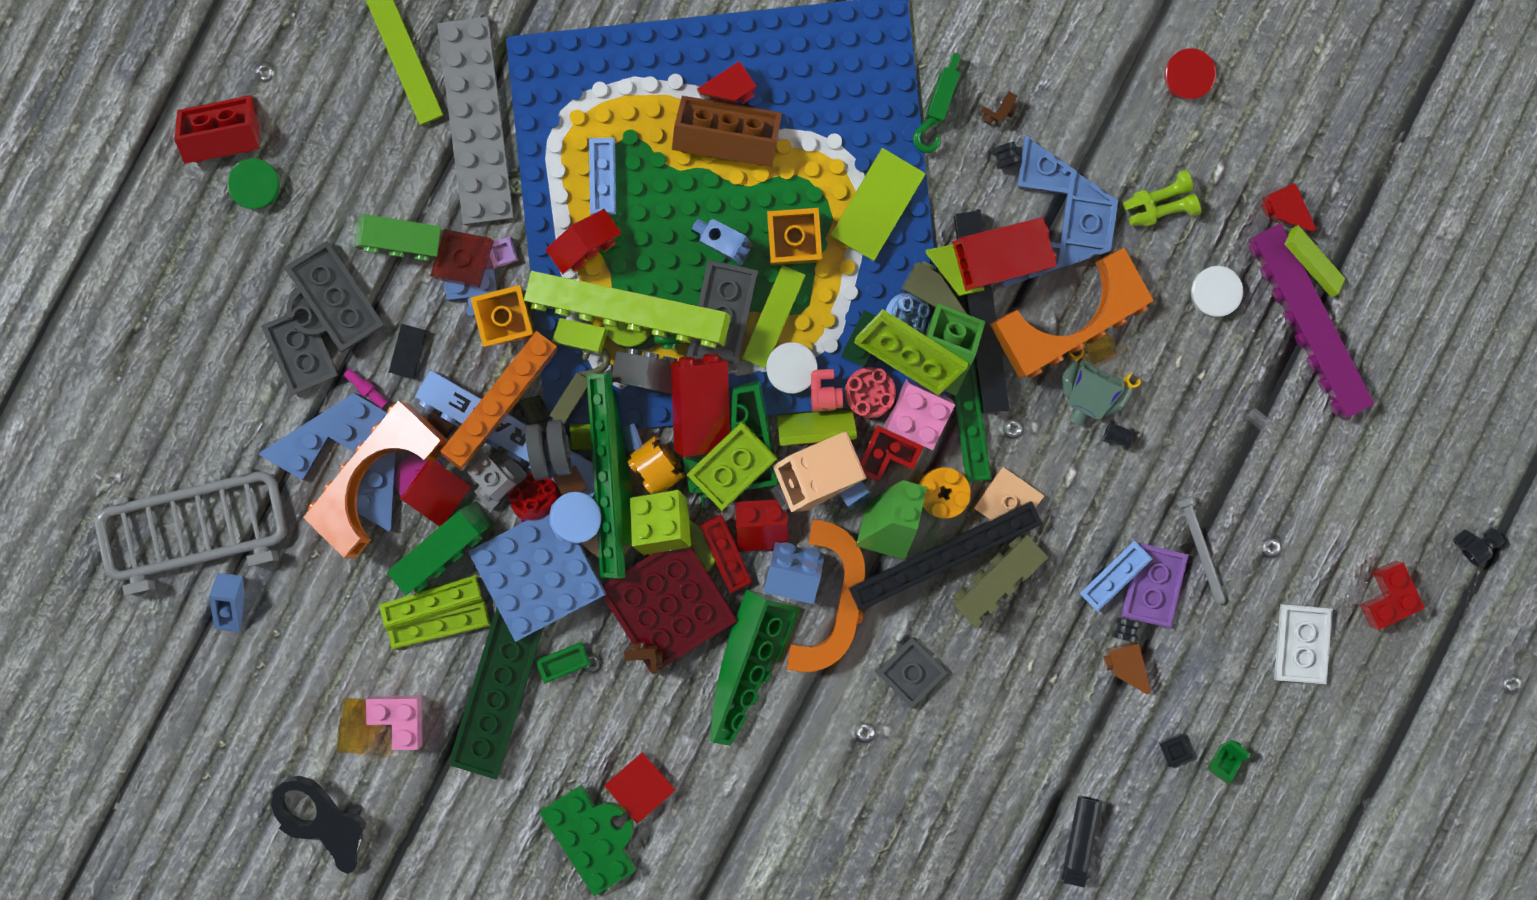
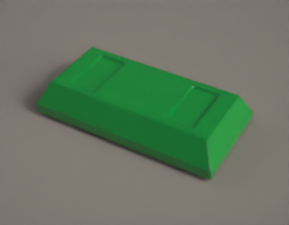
[535,641,591,684]

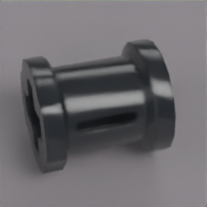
[1102,420,1135,450]

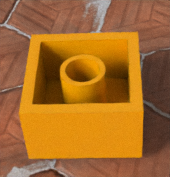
[767,208,822,265]

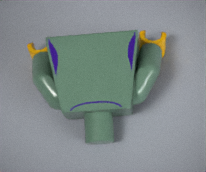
[1062,348,1141,426]

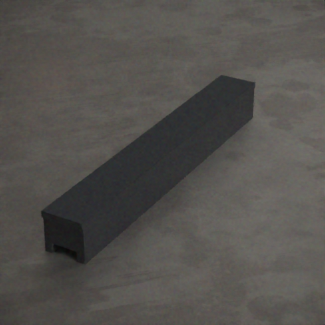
[953,209,1010,414]

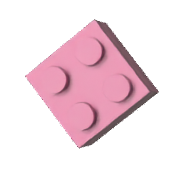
[885,378,955,450]

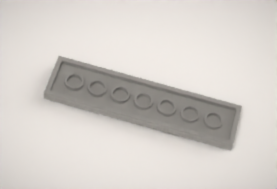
[437,17,514,225]

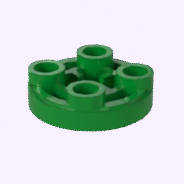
[227,158,280,210]

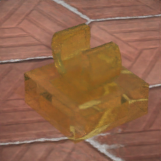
[1086,334,1116,365]

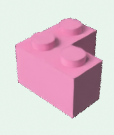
[366,695,423,750]

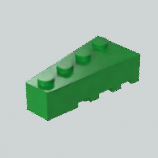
[386,501,495,596]

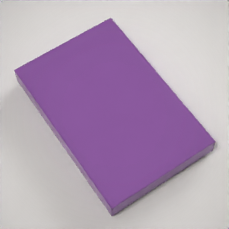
[1121,543,1189,628]

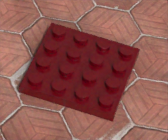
[602,546,737,674]

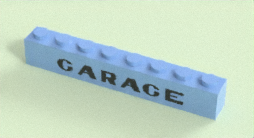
[415,370,595,498]

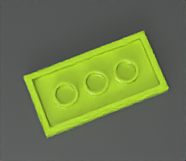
[830,148,926,262]
[854,309,968,396]

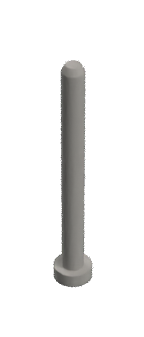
[1176,496,1225,605]

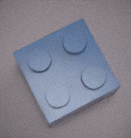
[764,542,825,605]

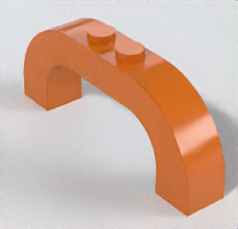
[786,518,865,672]

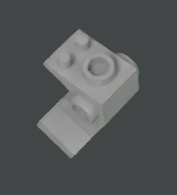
[467,454,528,510]

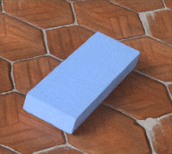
[589,138,616,215]
[1080,541,1153,612]

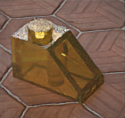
[337,697,370,754]

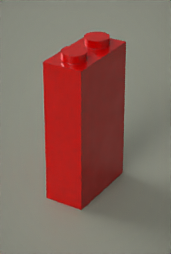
[952,217,1057,291]
[670,353,730,457]

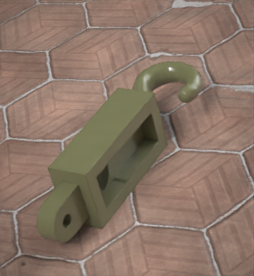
[545,347,611,436]

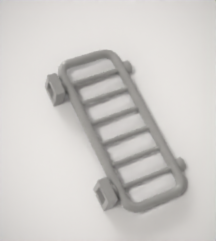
[95,468,287,596]

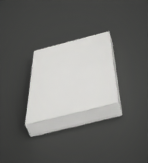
[1274,604,1333,684]

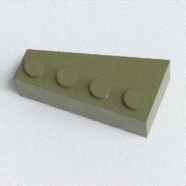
[951,534,1048,628]

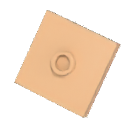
[973,467,1044,520]

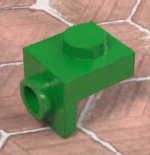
[1207,740,1251,784]

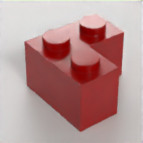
[545,208,622,275]
[859,425,924,482]
[1360,561,1425,630]

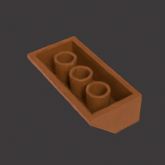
[672,95,782,167]

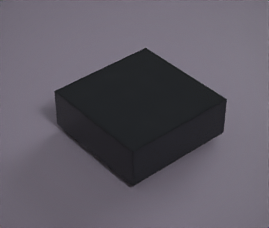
[1158,733,1193,767]

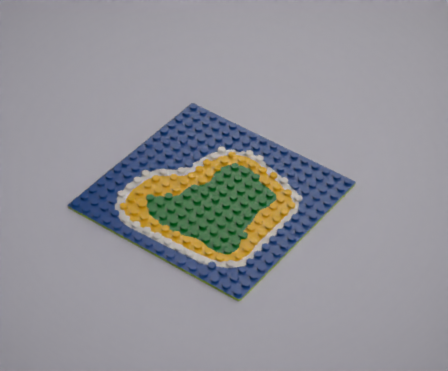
[506,0,949,436]

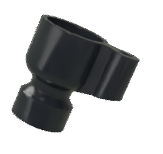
[1452,527,1505,567]

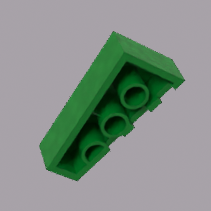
[731,380,779,491]

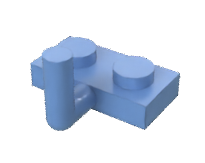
[444,269,498,317]

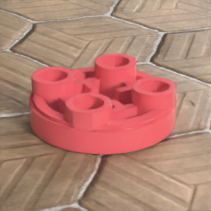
[845,367,896,418]

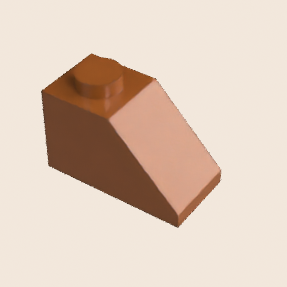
[1103,642,1151,694]

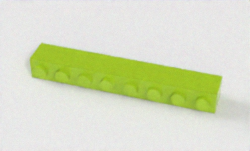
[524,271,731,349]

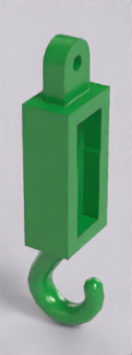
[913,52,960,153]

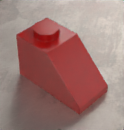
[697,61,757,105]
[1261,183,1316,233]

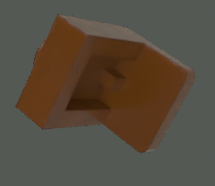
[979,91,1018,127]
[624,642,663,674]

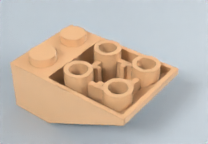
[773,431,866,512]

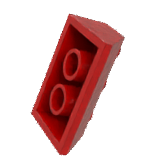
[174,95,260,164]

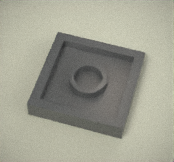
[876,636,947,708]

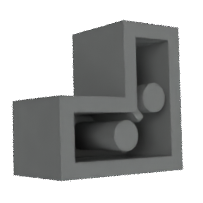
[612,348,678,394]

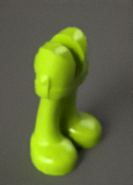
[1123,169,1201,227]

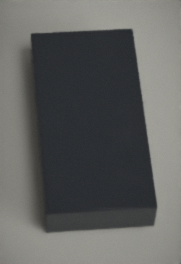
[388,324,427,379]

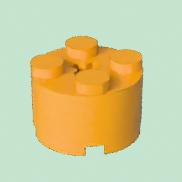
[628,435,686,494]
[919,467,970,519]

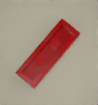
[698,514,753,594]

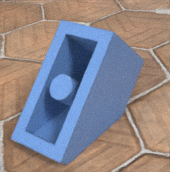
[209,573,245,632]

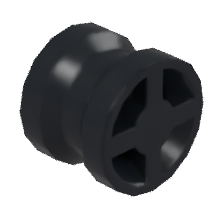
[991,141,1021,169]
[1112,617,1141,642]

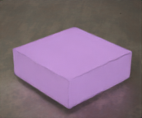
[486,236,519,269]

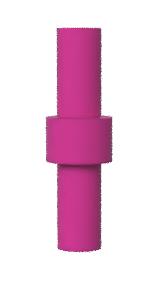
[343,368,388,409]

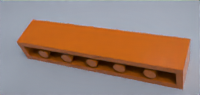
[440,331,557,472]

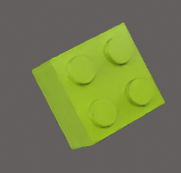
[630,490,691,555]

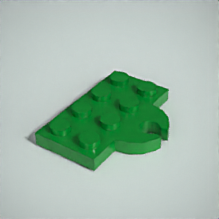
[539,784,637,896]

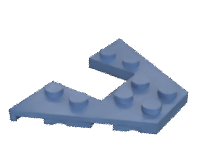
[1002,136,1118,287]
[259,393,396,532]

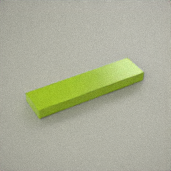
[742,265,806,368]
[379,575,484,630]
[387,601,491,649]

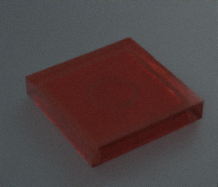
[430,229,494,288]

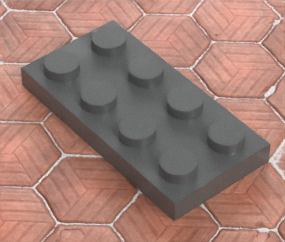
[687,260,758,370]

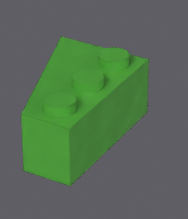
[354,214,441,262]

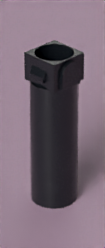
[1060,796,1103,888]

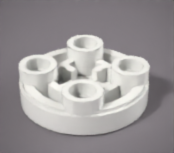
[1191,266,1243,317]
[766,342,817,394]

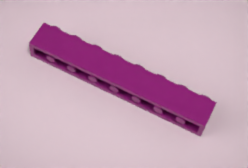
[1248,223,1374,418]

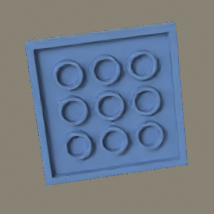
[468,514,606,642]

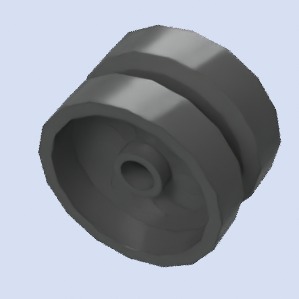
[525,419,572,481]

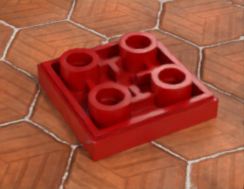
[400,461,471,527]
[604,751,676,824]

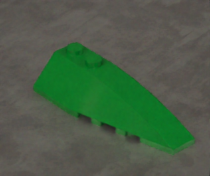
[710,590,801,746]

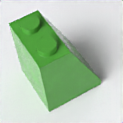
[908,303,986,396]
[856,480,927,560]

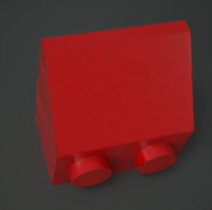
[735,498,788,552]

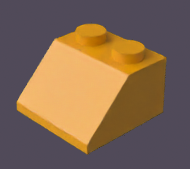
[470,285,534,347]

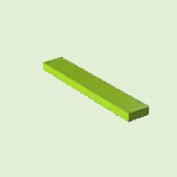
[366,0,444,126]

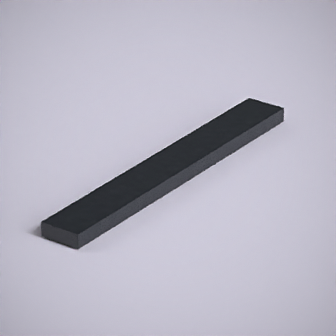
[848,501,1042,611]

